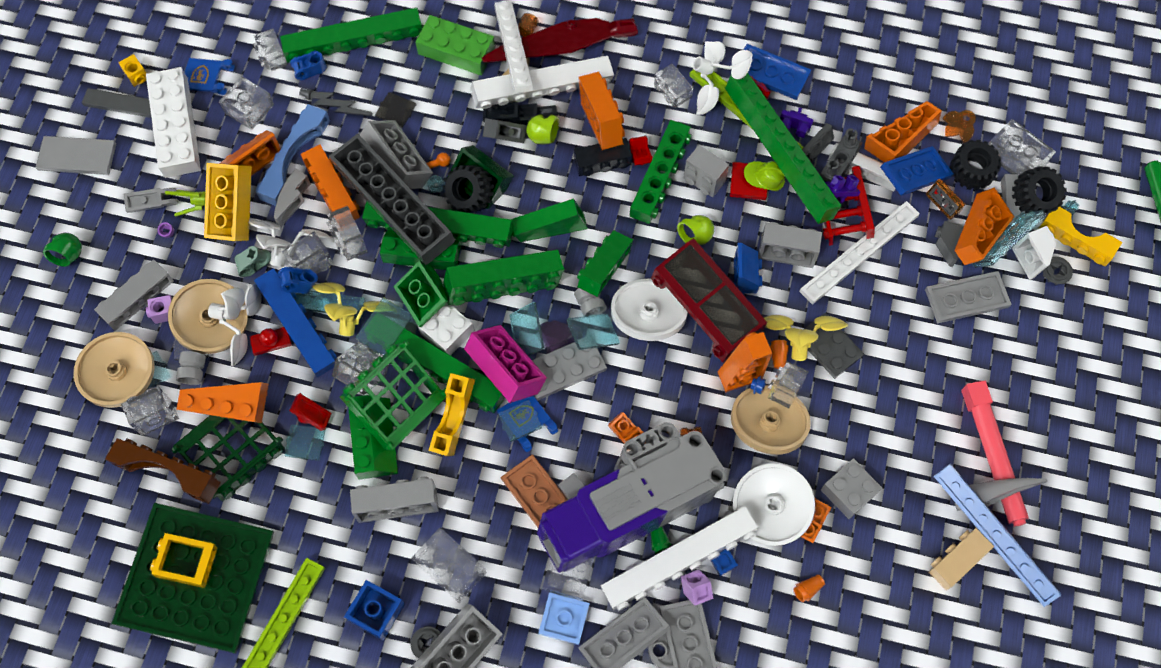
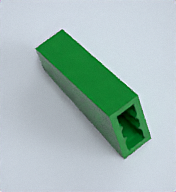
[511,198,588,242]

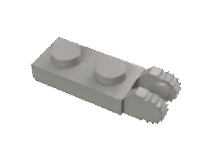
[123,188,178,213]

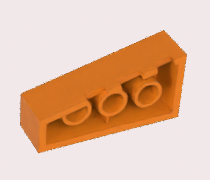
[954,187,1014,265]

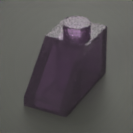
[537,320,582,354]

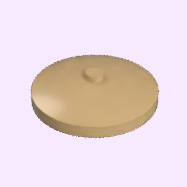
[168,279,248,354]
[74,332,155,408]
[731,385,811,455]

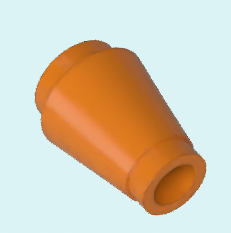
[770,340,789,369]
[793,575,825,602]

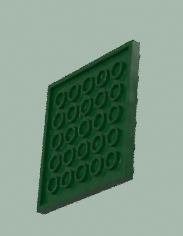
[111,503,274,654]

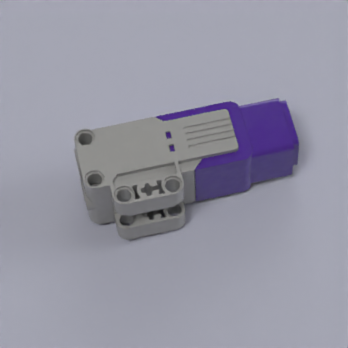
[537,422,726,573]

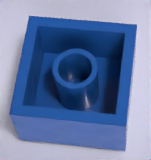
[344,580,405,641]

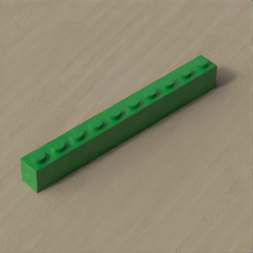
[725,73,841,224]

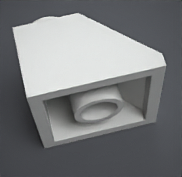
[1012,226,1056,280]

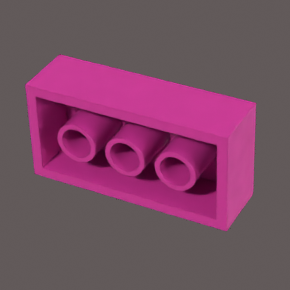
[464,325,547,403]

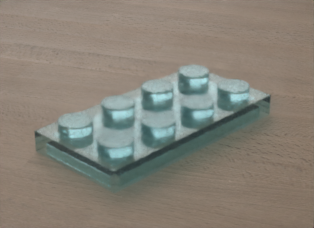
[972,210,1046,268]

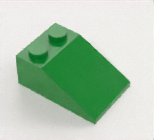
[393,261,448,327]

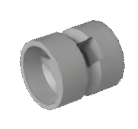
[574,288,607,319]
[176,351,206,385]

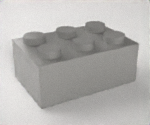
[758,222,822,268]

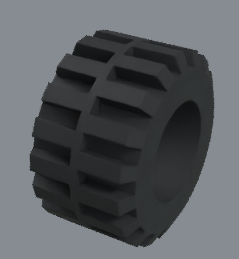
[950,140,1002,190]
[443,165,494,212]
[1012,166,1067,216]

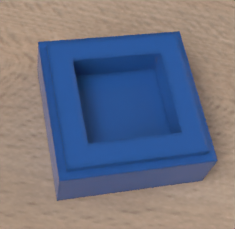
[711,549,738,577]

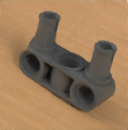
[820,128,862,182]

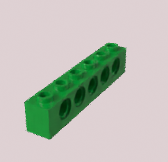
[629,120,692,224]

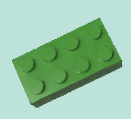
[416,15,495,76]

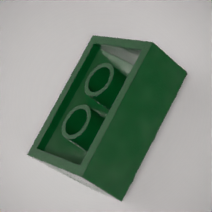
[447,145,514,209]

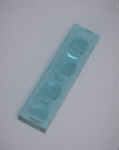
[294,291,366,318]

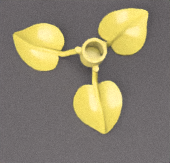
[313,282,397,336]
[764,315,848,361]

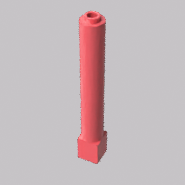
[961,380,1029,527]

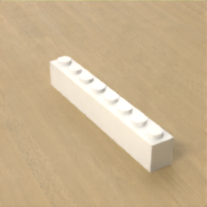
[470,56,614,109]
[601,506,758,611]

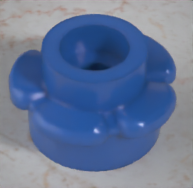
[750,376,766,394]

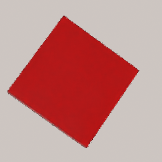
[730,162,767,200]

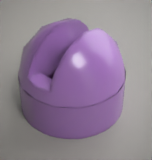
[157,222,174,238]

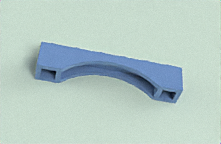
[256,104,330,206]

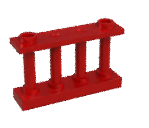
[823,166,875,246]

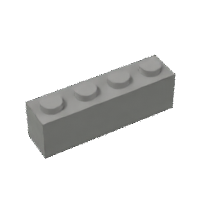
[94,259,174,331]

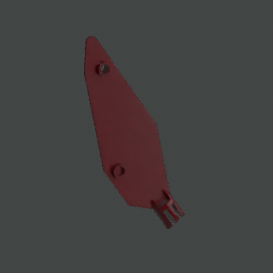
[482,18,638,62]

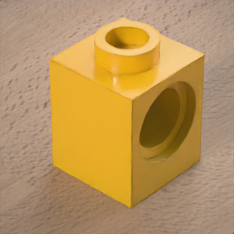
[118,54,147,87]

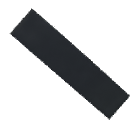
[483,102,557,126]

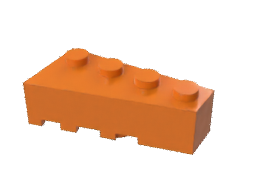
[864,101,942,162]
[300,144,360,228]
[717,332,772,392]
[176,382,269,423]

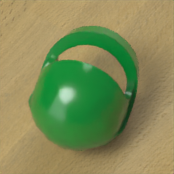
[43,232,82,267]

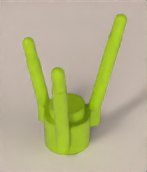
[164,190,206,216]

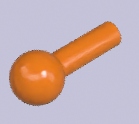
[426,152,451,169]

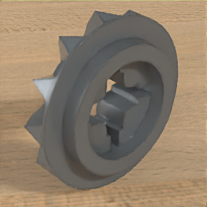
[1043,257,1073,286]
[410,627,441,659]

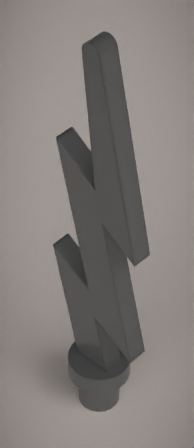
[299,88,373,116]

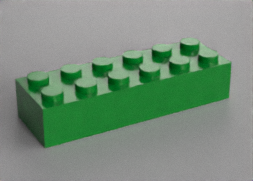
[443,250,564,306]

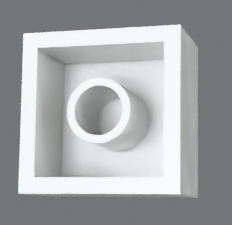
[418,303,474,356]

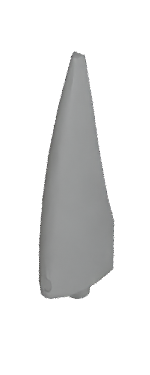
[955,478,1048,511]

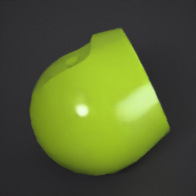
[526,115,559,145]
[677,215,714,245]

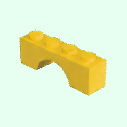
[1038,207,1122,266]
[429,373,475,456]

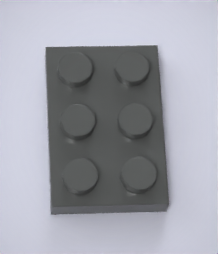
[803,313,864,379]

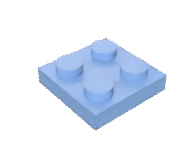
[538,592,590,645]

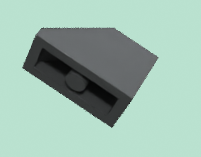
[483,119,526,143]
[934,221,964,267]

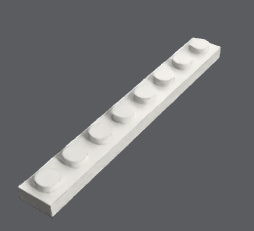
[495,1,533,93]
[799,201,920,305]

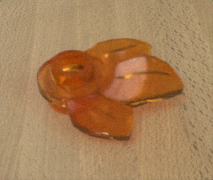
[942,110,976,143]

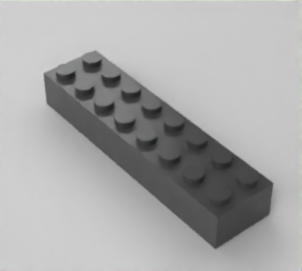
[329,133,455,265]

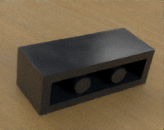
[574,138,632,176]

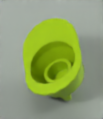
[744,161,785,191]

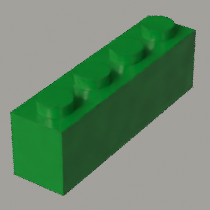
[577,230,633,297]

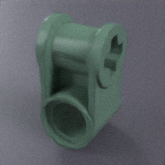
[234,246,271,277]

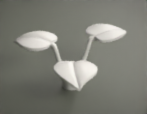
[693,42,753,115]
[248,220,334,267]
[208,284,261,366]

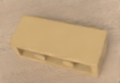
[929,528,994,591]

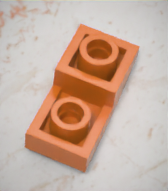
[607,412,646,444]
[801,499,832,543]

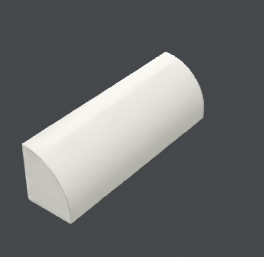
[827,143,896,192]

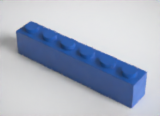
[254,268,337,378]

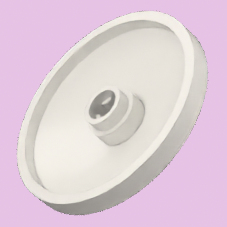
[611,279,688,341]
[733,463,815,546]

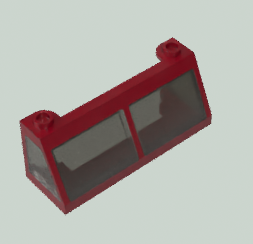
[651,238,768,363]

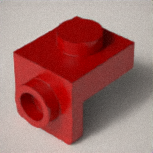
[629,136,652,165]

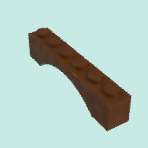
[105,438,221,504]

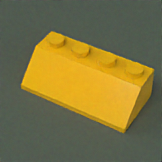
[204,163,252,241]

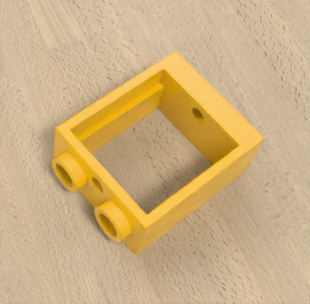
[151,533,218,588]

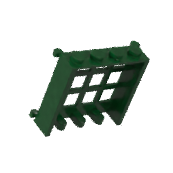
[171,415,285,502]

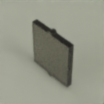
[375,92,416,128]

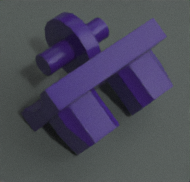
[780,107,814,138]
[825,175,860,204]

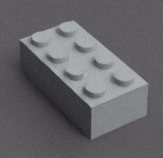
[360,120,433,189]
[350,477,439,523]
[411,603,502,668]

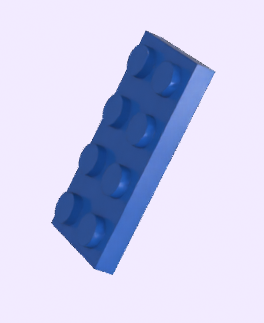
[744,44,811,101]
[880,146,953,196]

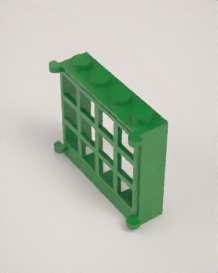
[339,340,446,450]

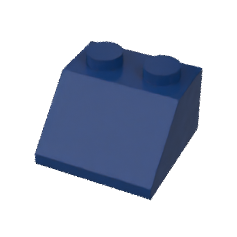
[734,243,762,294]

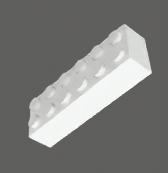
[146,67,201,178]

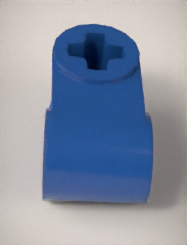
[290,51,327,80]
[278,267,318,294]

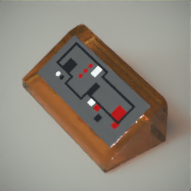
[926,179,965,220]

